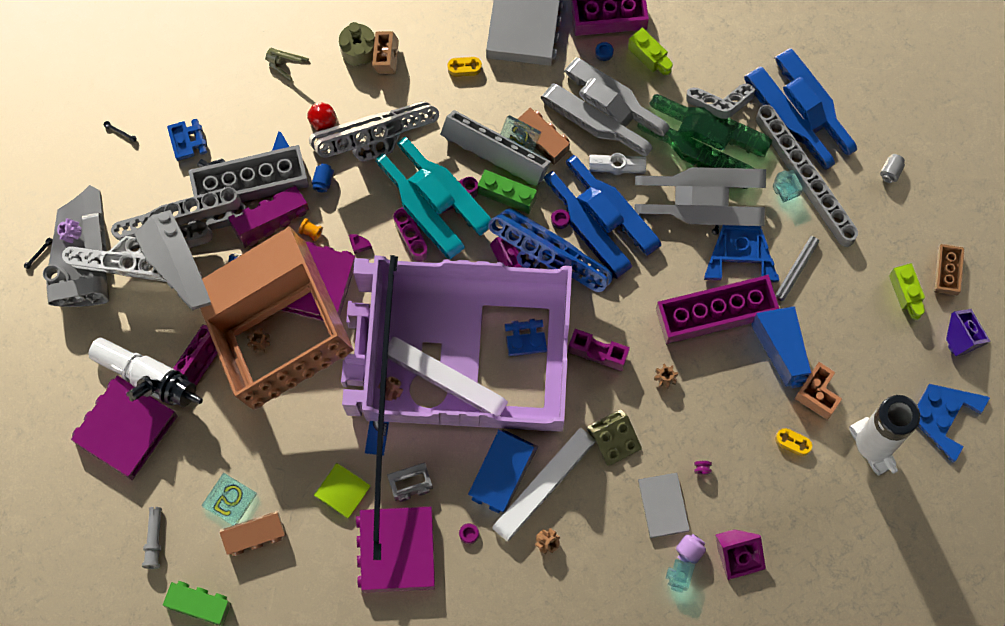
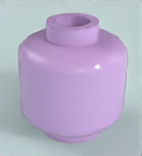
[676,534,706,564]

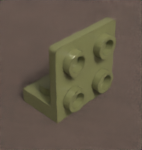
[586,410,642,466]

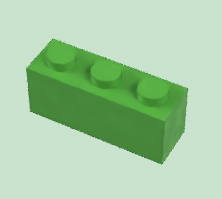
[478,169,537,214]
[163,581,231,626]

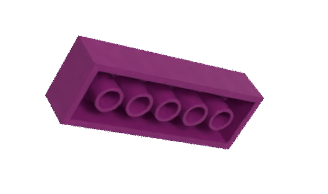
[656,275,779,344]

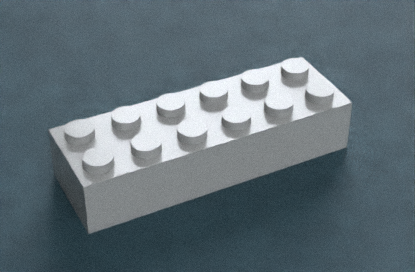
[188,145,309,207]

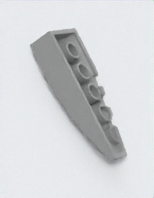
[135,210,211,310]

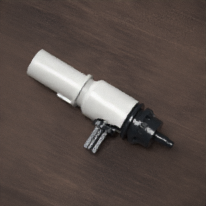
[89,337,203,407]

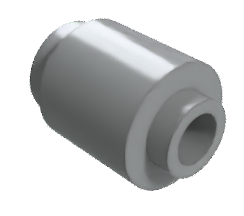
[880,154,905,183]

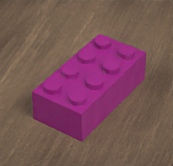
[571,0,649,36]

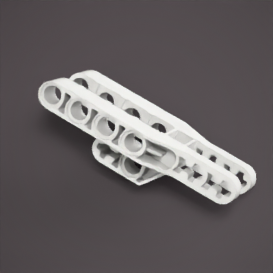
[62,236,203,282]

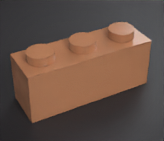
[514,108,570,165]
[220,511,285,556]

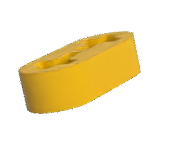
[447,57,482,77]
[775,428,812,456]

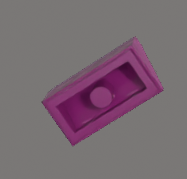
[490,237,524,268]

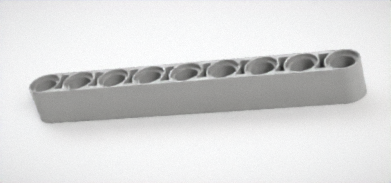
[756,105,858,247]

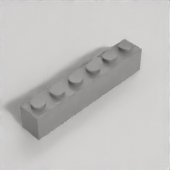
[440,110,551,186]

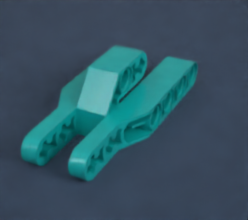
[375,137,491,260]

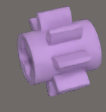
[57,218,82,243]

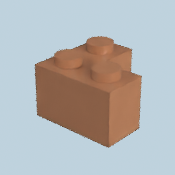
[795,362,842,420]

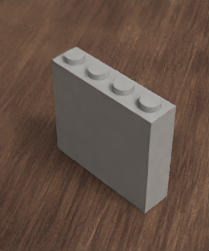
[486,0,563,66]

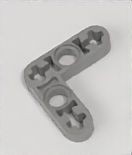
[686,84,755,119]

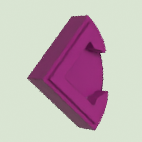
[348,234,372,254]

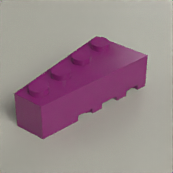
[228,185,309,248]

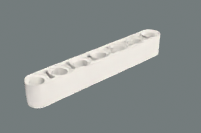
[388,337,508,417]
[492,428,596,542]

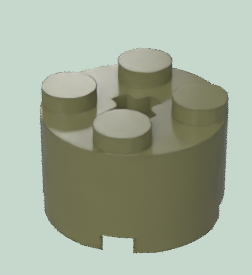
[339,22,375,66]

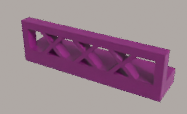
[173,324,218,385]

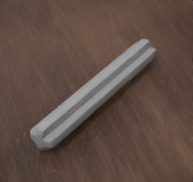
[775,236,819,301]

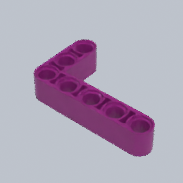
[393,177,478,262]

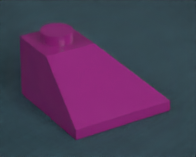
[715,529,766,580]

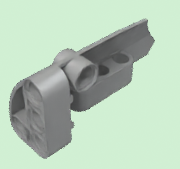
[43,185,109,307]

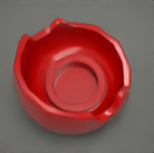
[307,102,337,132]

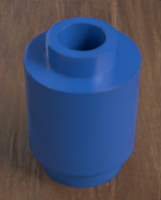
[312,163,334,193]

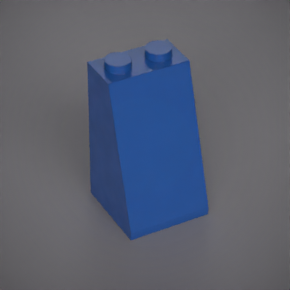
[752,306,811,388]
[468,429,539,513]

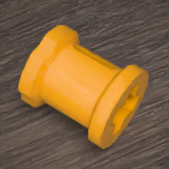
[298,218,323,242]

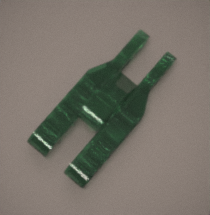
[637,94,772,189]

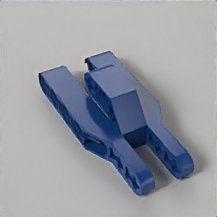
[744,48,857,170]
[544,155,662,279]
[488,208,613,292]

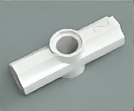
[589,153,646,176]

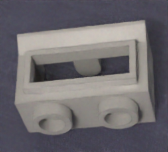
[387,462,433,502]

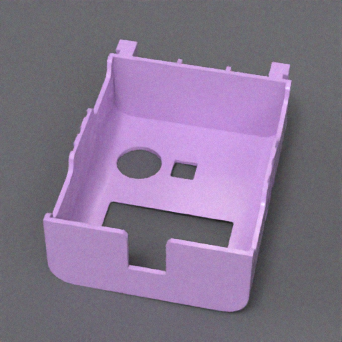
[341,255,572,432]

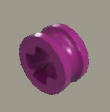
[694,461,712,474]

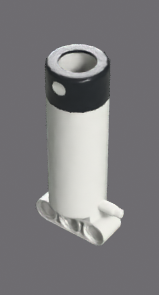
[849,395,920,475]

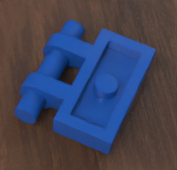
[167,119,207,161]
[504,319,547,357]

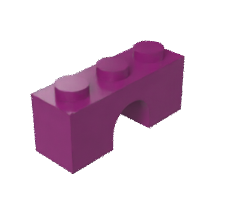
[568,328,630,371]

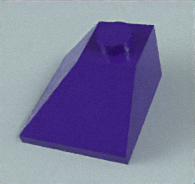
[946,309,991,356]

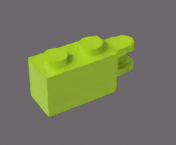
[628,27,673,75]
[889,263,925,320]

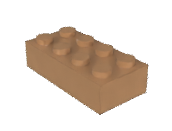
[934,244,964,296]

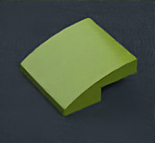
[313,463,371,518]

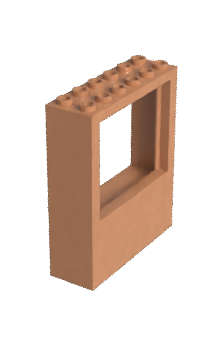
[200,227,354,410]

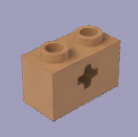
[372,31,399,74]

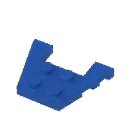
[704,225,779,283]
[917,384,990,463]

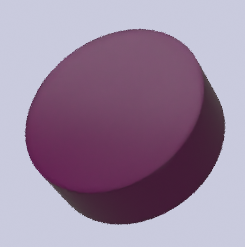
[551,209,570,229]
[459,523,479,544]

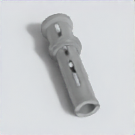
[142,507,162,569]

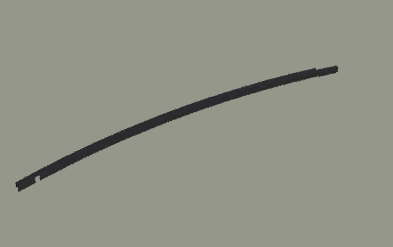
[373,255,398,560]

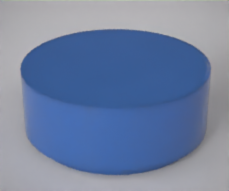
[595,42,614,61]

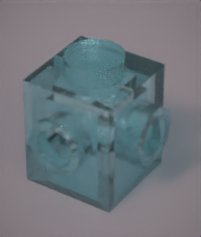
[773,170,803,203]
[665,559,695,592]

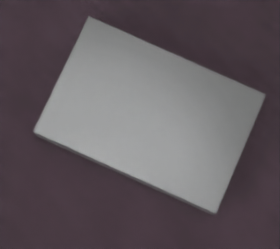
[638,473,689,538]

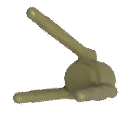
[265,47,309,81]

